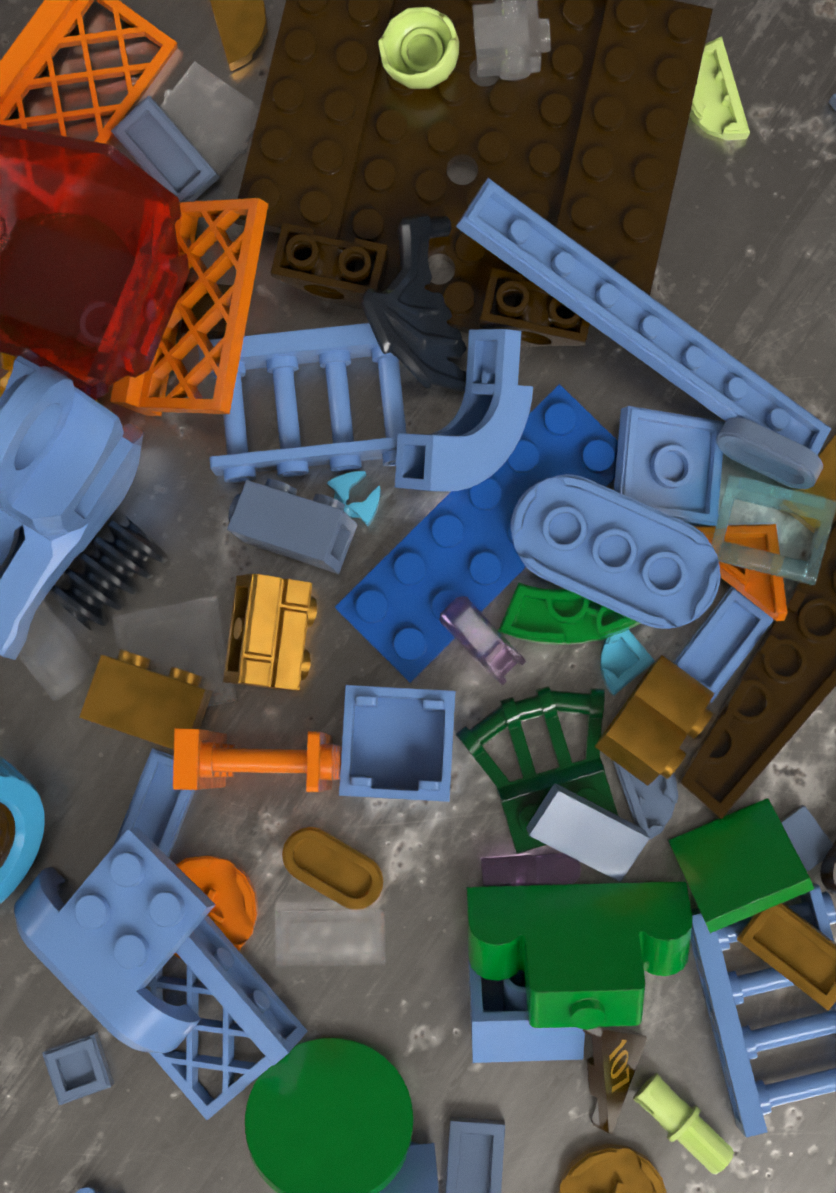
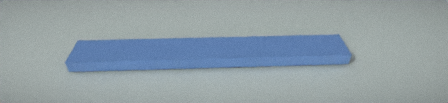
[456,178,831,455]

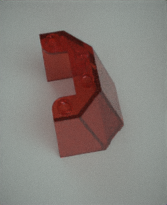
[0,124,190,400]

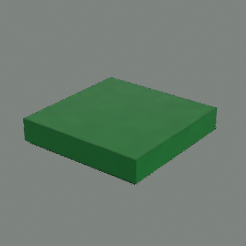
[668,798,814,933]

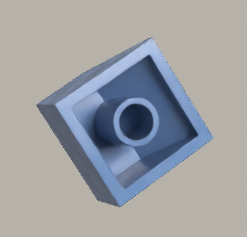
[468,955,585,1063]

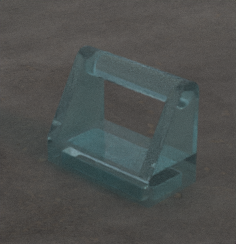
[711,473,836,586]

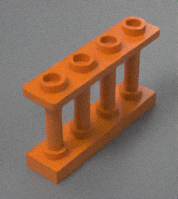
[173,729,342,792]

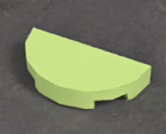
[690,36,750,140]

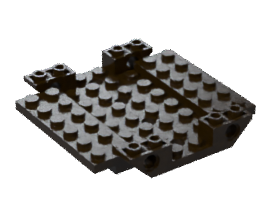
[235,0,713,347]

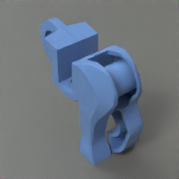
[0,356,144,660]

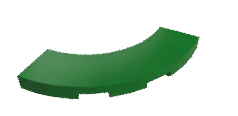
[498,582,641,645]

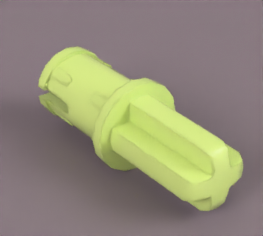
[633,1073,734,1174]

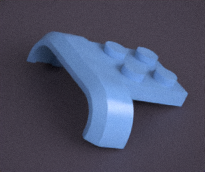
[14,827,216,1053]

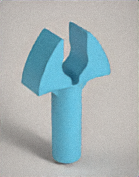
[327,471,381,526]

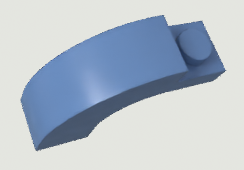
[395,329,533,492]

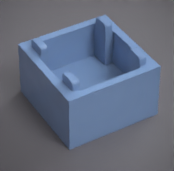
[339,685,456,802]

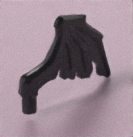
[361,213,467,393]

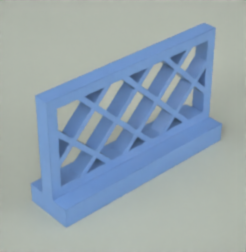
[147,915,308,1120]

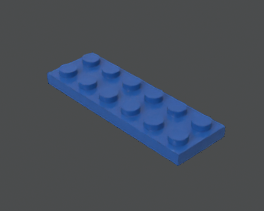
[335,384,618,684]

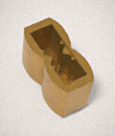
[595,655,715,786]

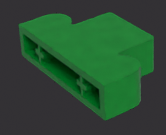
[467,881,693,1030]

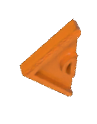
[694,524,787,621]

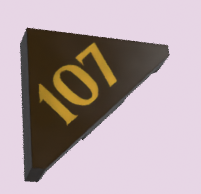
[583,1026,647,1134]

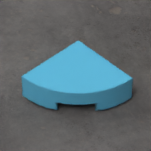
[600,630,655,696]

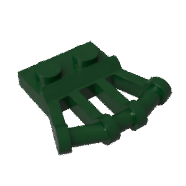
[455,686,618,854]

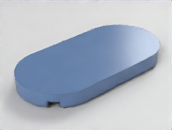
[511,474,721,629]

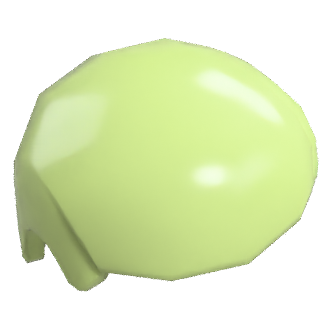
[378,7,459,89]

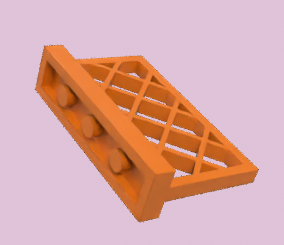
[0,0,178,211]
[110,196,268,416]

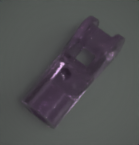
[439,596,526,686]
[481,853,581,887]

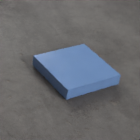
[614,406,725,526]

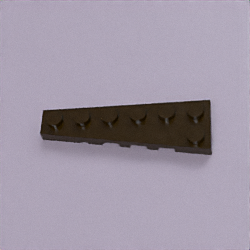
[677,521,836,819]

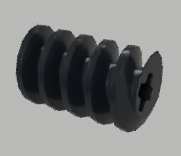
[50,515,169,631]

